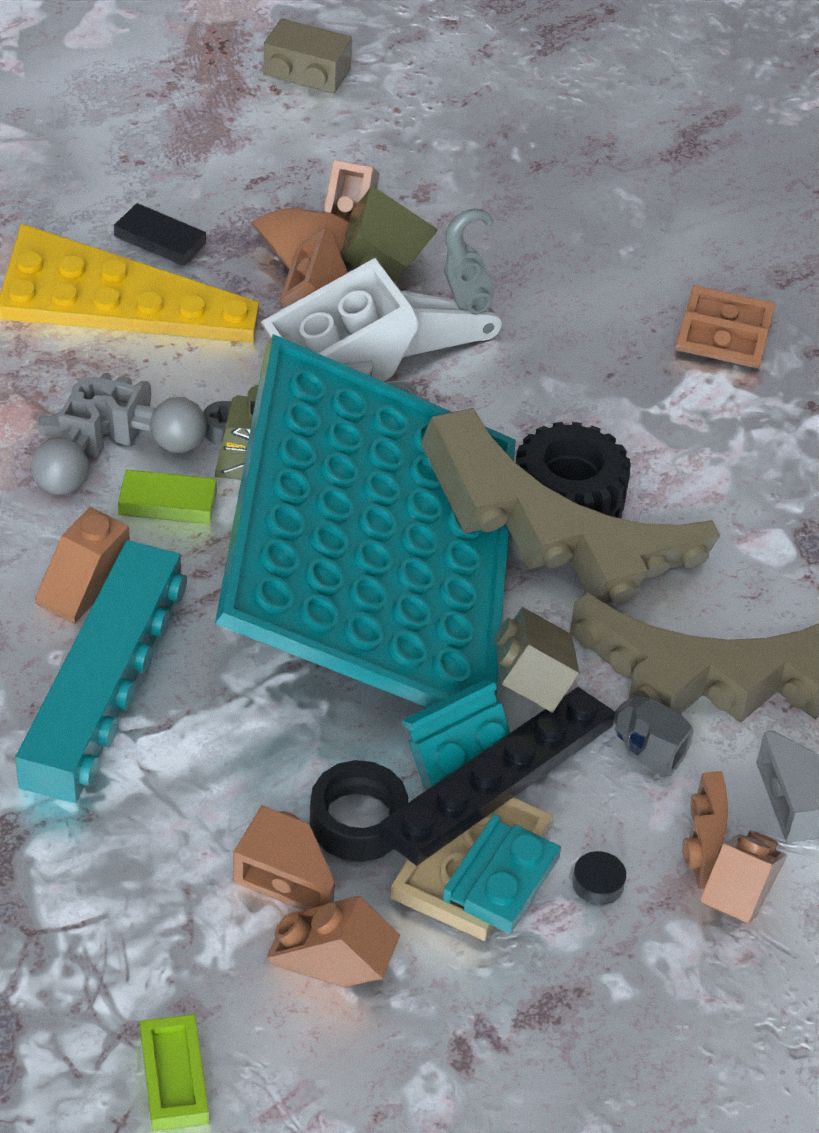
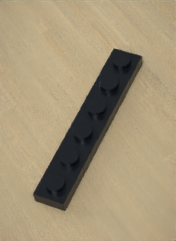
[378,687,615,866]

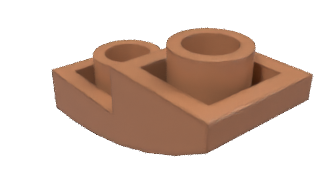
[682,771,728,889]

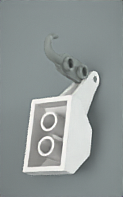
[261,209,502,382]

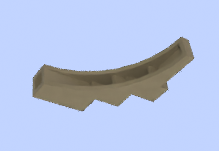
[421,408,720,605]
[570,592,819,723]

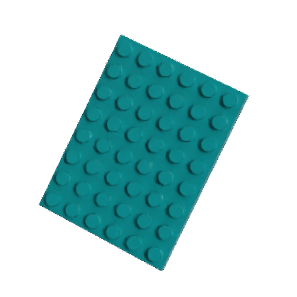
[215,334,516,707]

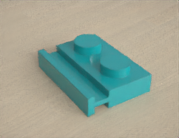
[402,679,511,788]
[442,814,561,934]

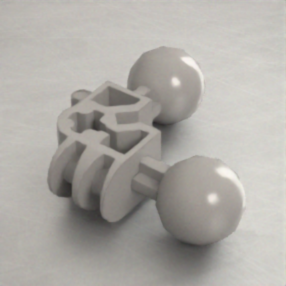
[30,373,207,495]

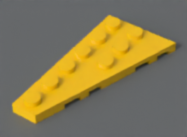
[0,223,259,343]

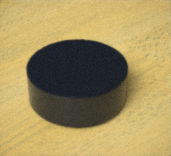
[572,851,626,905]

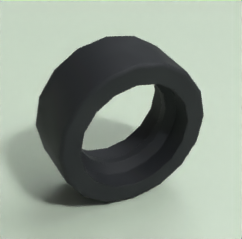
[309,760,408,862]

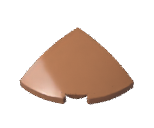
[252,208,349,271]

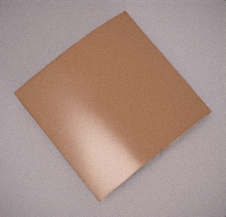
[675,285,775,369]

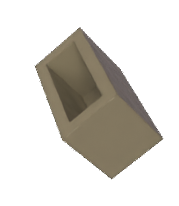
[263,18,352,94]
[494,607,580,713]

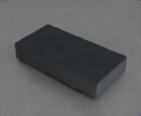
[114,203,206,266]

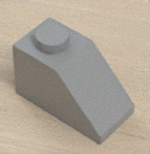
[756,731,819,843]

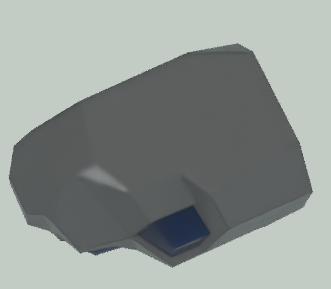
[614,696,694,777]

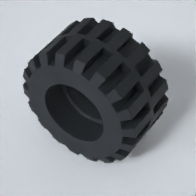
[515,422,631,518]

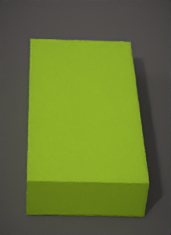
[118,469,217,524]
[139,1014,209,1131]

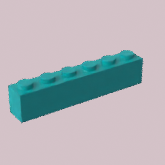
[15,540,187,804]

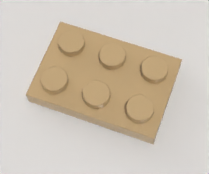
[390,798,553,941]

